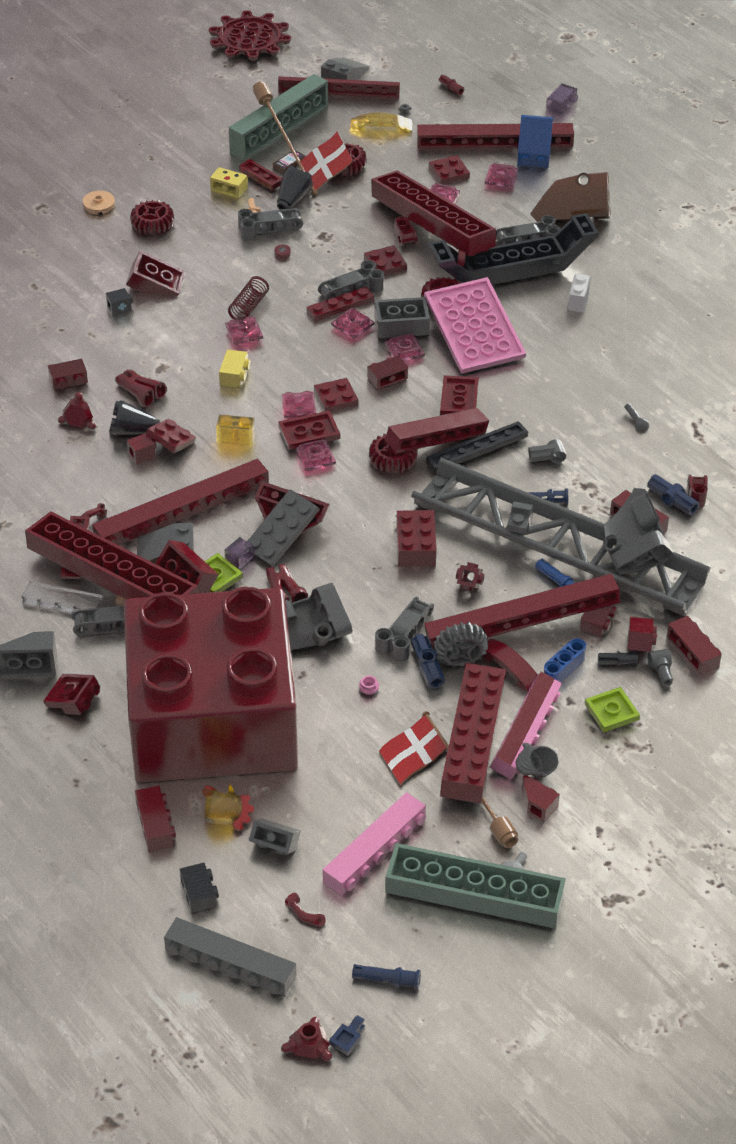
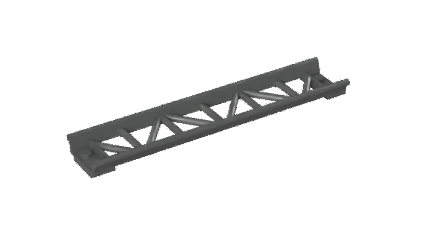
[411,458,711,616]

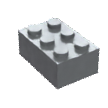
[374,297,430,338]

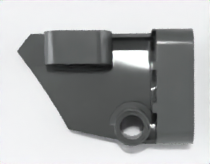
[603,488,674,574]
[285,583,353,650]

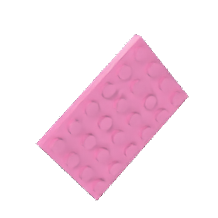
[424,277,526,374]

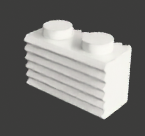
[567,274,591,312]

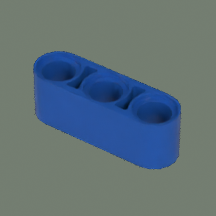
[544,638,586,683]

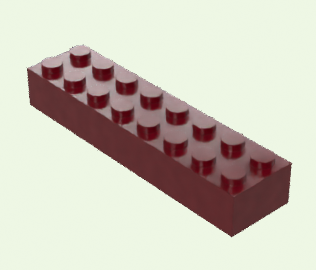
[440,663,506,804]

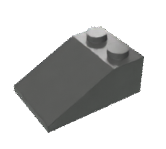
[321,57,370,80]
[137,523,194,564]
[0,631,58,677]

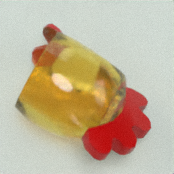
[202,784,254,831]

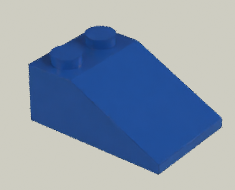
[517,115,553,168]

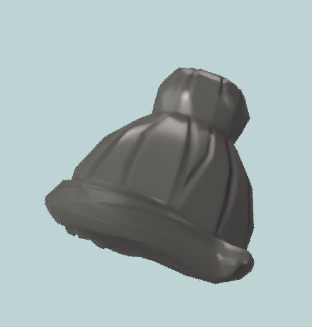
[515,743,559,777]

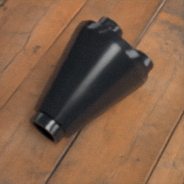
[277,166,313,210]
[109,400,160,435]

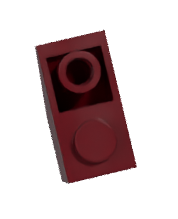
[522,775,560,823]

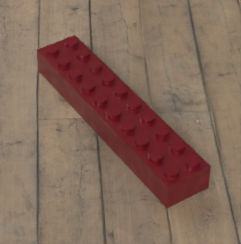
[371,170,496,256]
[25,511,198,600]

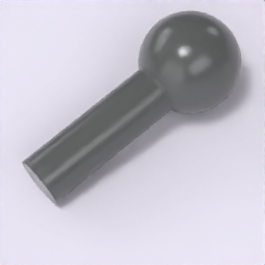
[624,403,649,431]

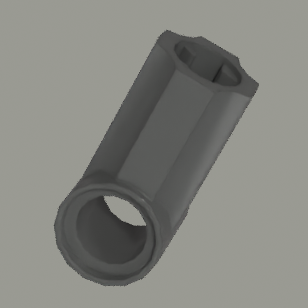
[528,439,567,463]

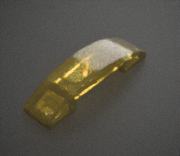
[350,113,413,133]

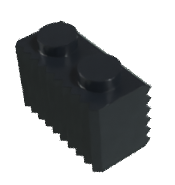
[179,862,219,913]

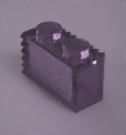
[546,83,578,115]

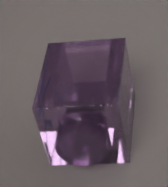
[224,537,255,570]

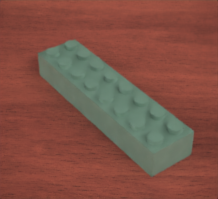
[229,74,328,161]
[385,843,566,929]

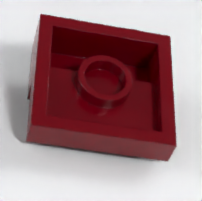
[43,673,101,715]

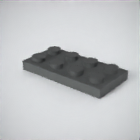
[243,489,319,567]

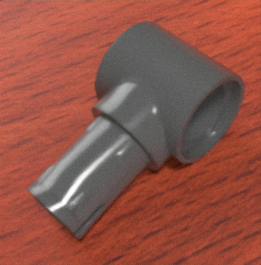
[647,649,673,686]

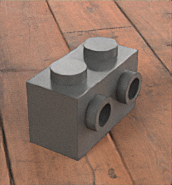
[249,818,301,855]

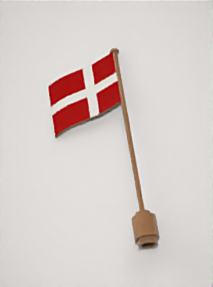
[253,81,353,195]
[379,711,519,848]

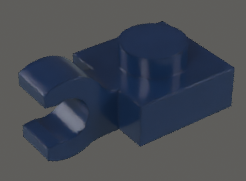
[329,1015,365,1056]

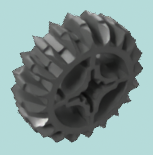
[434,622,488,668]

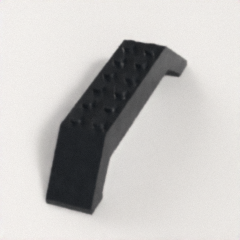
[428,213,599,285]

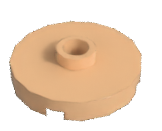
[83,191,115,215]

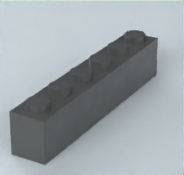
[164,917,297,996]

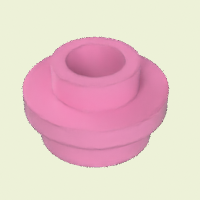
[359,676,379,694]

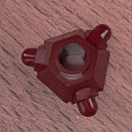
[58,392,96,430]
[281,1017,332,1062]

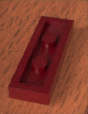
[239,159,282,191]

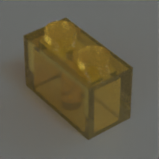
[216,414,255,446]

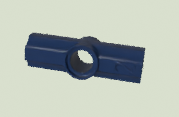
[647,474,700,516]
[411,634,445,689]

